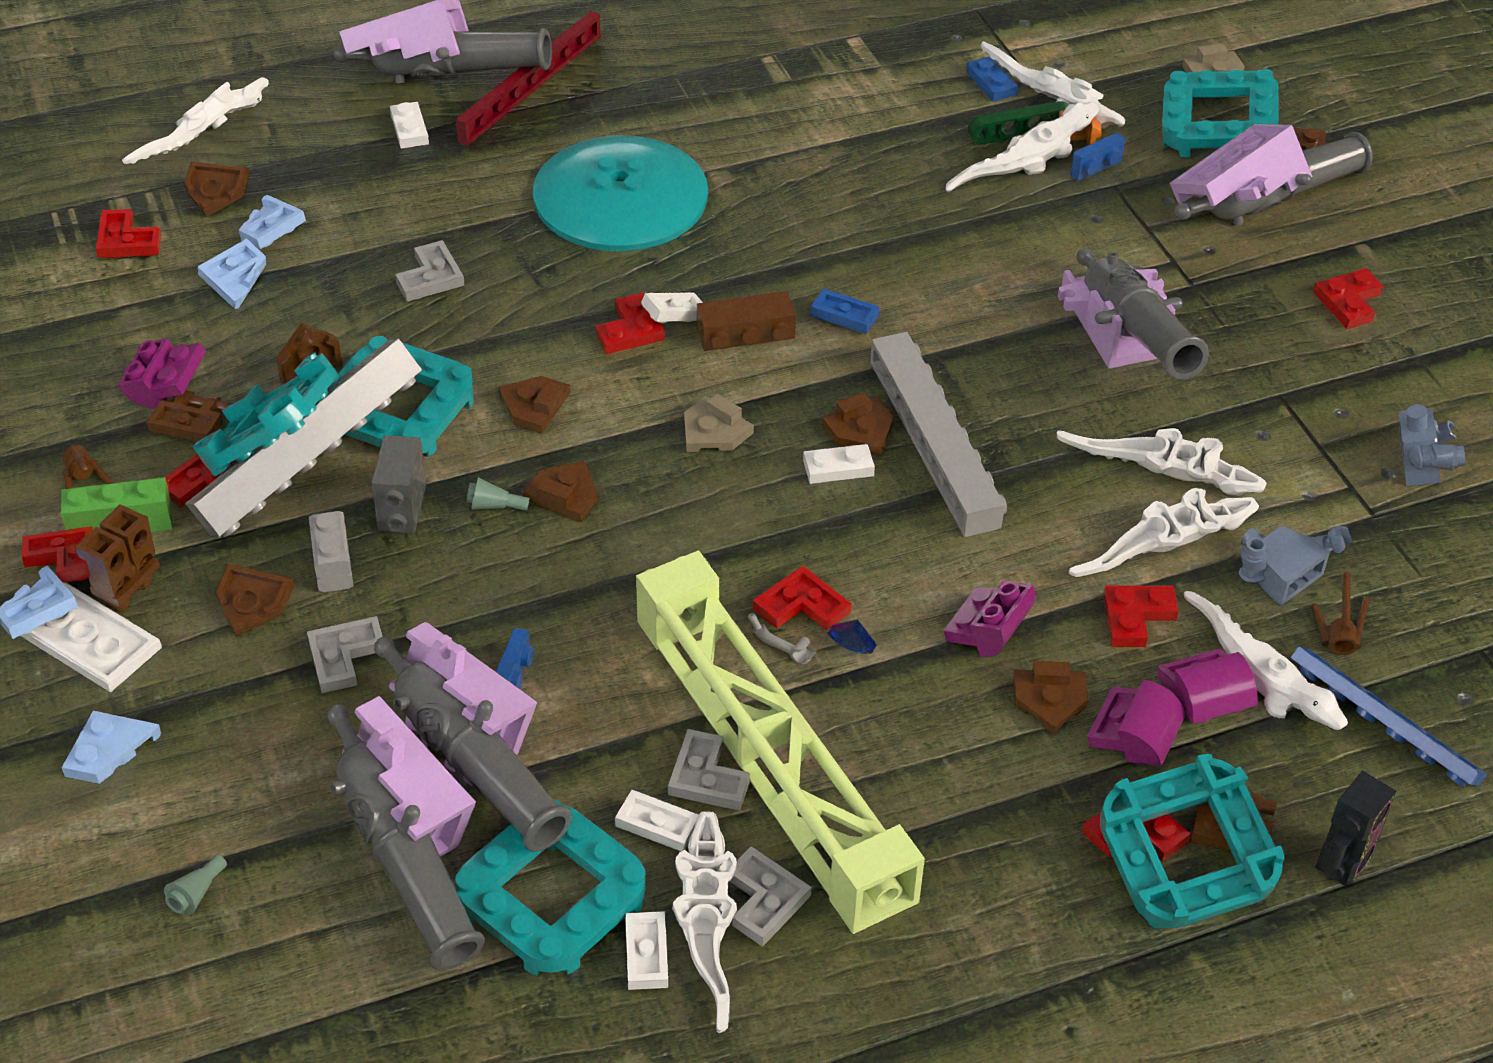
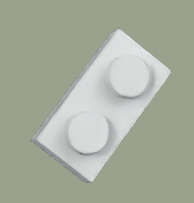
[390,102,429,149]
[641,293,703,323]
[803,444,875,484]
[615,790,699,851]
[625,911,668,990]

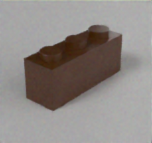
[696,291,796,351]

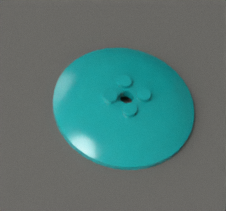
[533,135,708,251]

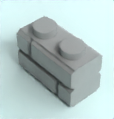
[309,511,354,592]

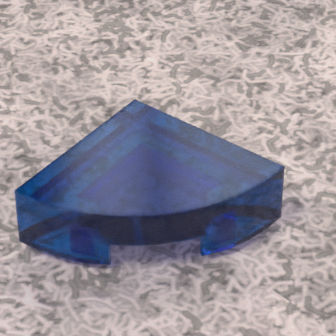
[828,619,877,654]

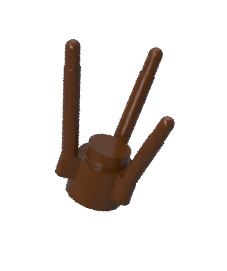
[62,445,114,489]
[1311,572,1369,655]

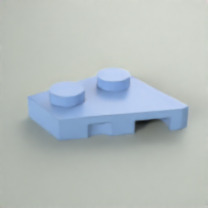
[238,195,306,249]
[198,239,266,310]
[0,566,78,639]
[62,711,161,784]

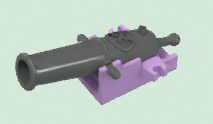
[333,0,552,83]
[1170,124,1373,225]
[1058,248,1209,380]
[374,622,572,852]
[327,696,485,970]

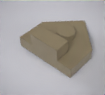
[1182,43,1245,72]
[684,394,754,452]

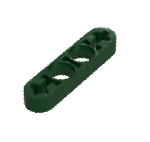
[967,101,1068,144]

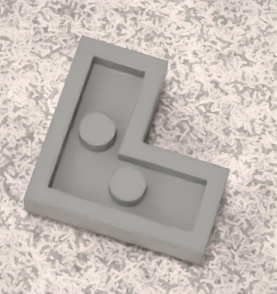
[395,240,464,302]
[307,616,383,693]
[668,729,750,811]
[729,846,812,947]

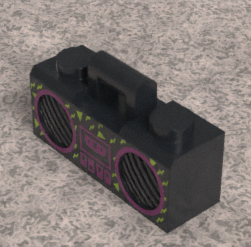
[1315,770,1397,886]

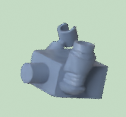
[1398,404,1465,486]
[1239,526,1352,606]

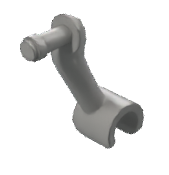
[748,613,816,666]

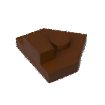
[183,161,250,217]
[276,323,342,384]
[499,376,571,433]
[821,392,894,455]
[523,461,598,522]
[215,563,295,636]
[1013,661,1088,734]

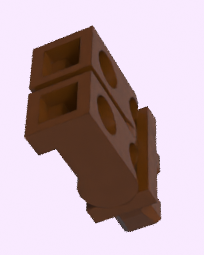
[75,504,160,612]

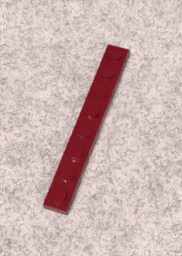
[456,11,601,146]

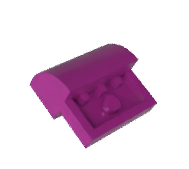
[117,338,206,409]
[943,580,1036,657]
[1157,649,1258,724]
[1087,680,1186,766]

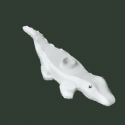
[980,41,1125,129]
[122,77,269,164]
[945,101,1100,192]
[1057,428,1266,496]
[1068,488,1259,577]
[1184,591,1348,730]
[672,812,737,1033]

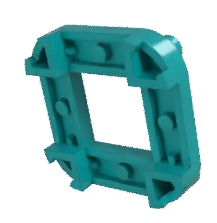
[1162,69,1279,157]
[338,336,474,457]
[193,353,340,476]
[1100,754,1284,929]
[455,799,646,976]

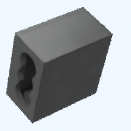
[372,435,426,533]

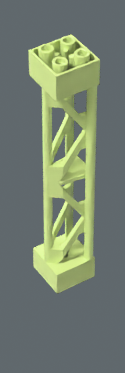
[636,550,925,934]

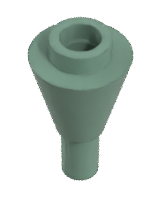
[466,477,530,511]
[164,855,227,915]

